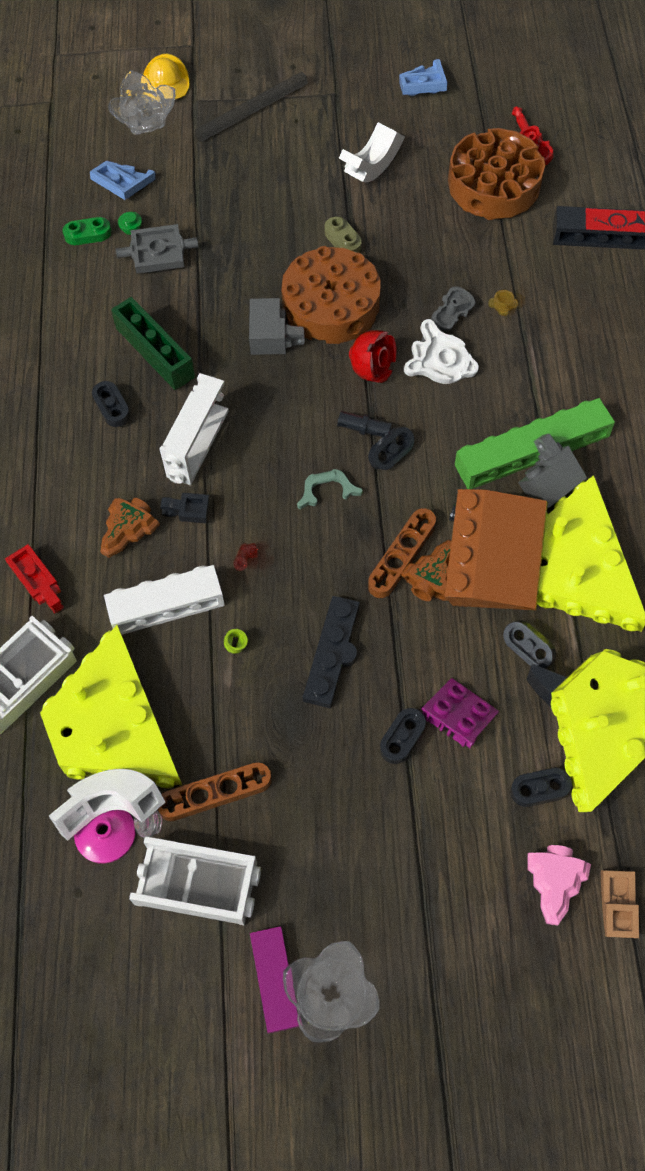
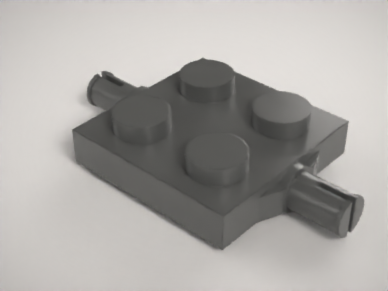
[116,224,199,274]

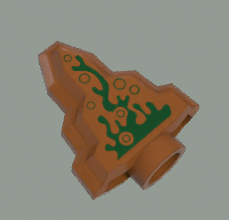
[100,498,160,558]
[401,540,451,601]

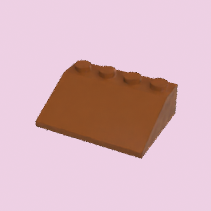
[445,489,548,610]

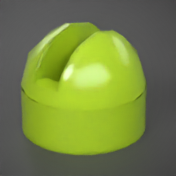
[224,629,248,654]

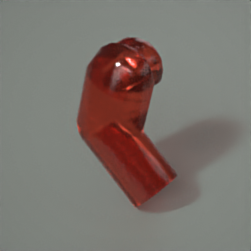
[233,543,258,571]

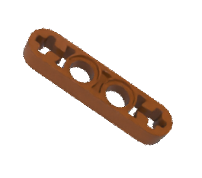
[368,508,436,598]
[157,762,272,821]

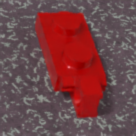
[5,544,64,614]

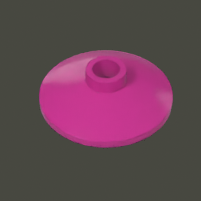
[74,810,136,864]

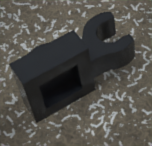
[161,493,209,524]

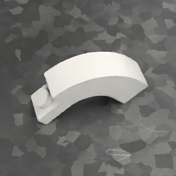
[339,123,405,182]
[49,769,165,841]

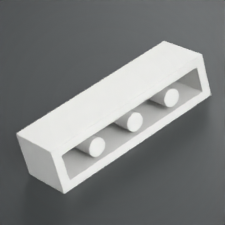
[104,565,225,635]

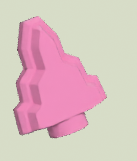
[528,845,591,926]

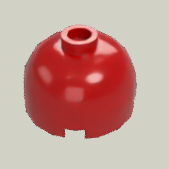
[349,330,396,383]

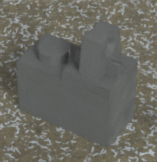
[249,298,305,355]
[518,434,587,508]

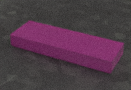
[250,926,300,1034]

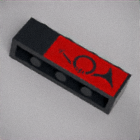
[553,206,645,250]

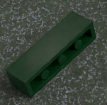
[111,297,195,391]

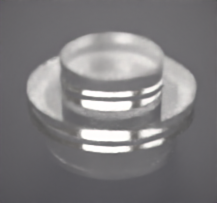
[134,810,162,838]

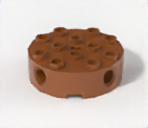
[448,128,545,220]
[281,246,381,344]

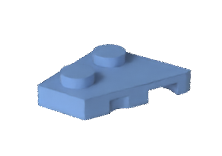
[399,59,447,96]
[90,161,155,200]

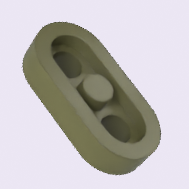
[325,217,361,253]

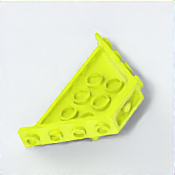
[537,475,645,632]
[40,625,182,788]
[551,649,645,812]

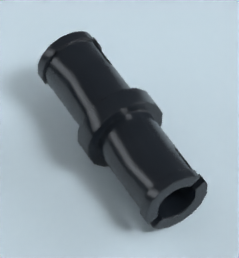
[337,410,392,437]

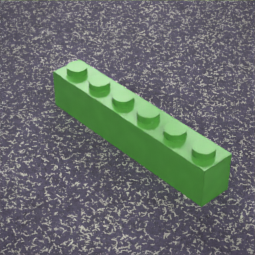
[455,398,615,489]

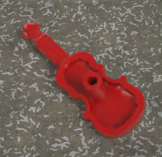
[512,106,554,166]

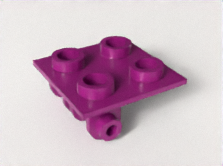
[422,678,499,748]

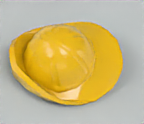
[140,54,189,101]

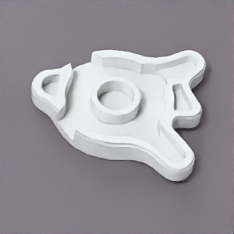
[404,319,479,384]

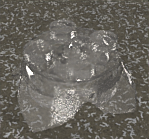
[108,70,176,135]
[283,941,379,1043]

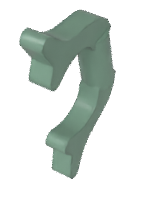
[297,469,362,509]

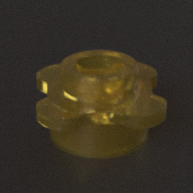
[488,290,518,316]

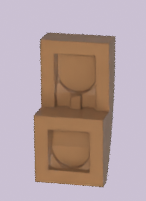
[601,870,639,938]

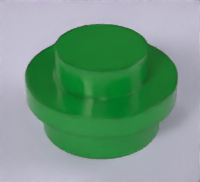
[118,212,142,235]

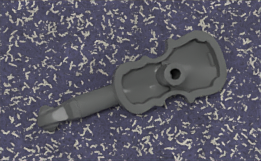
[421,286,475,342]

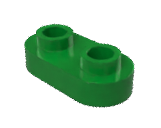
[63,217,111,245]

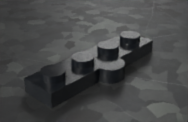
[303,596,360,709]

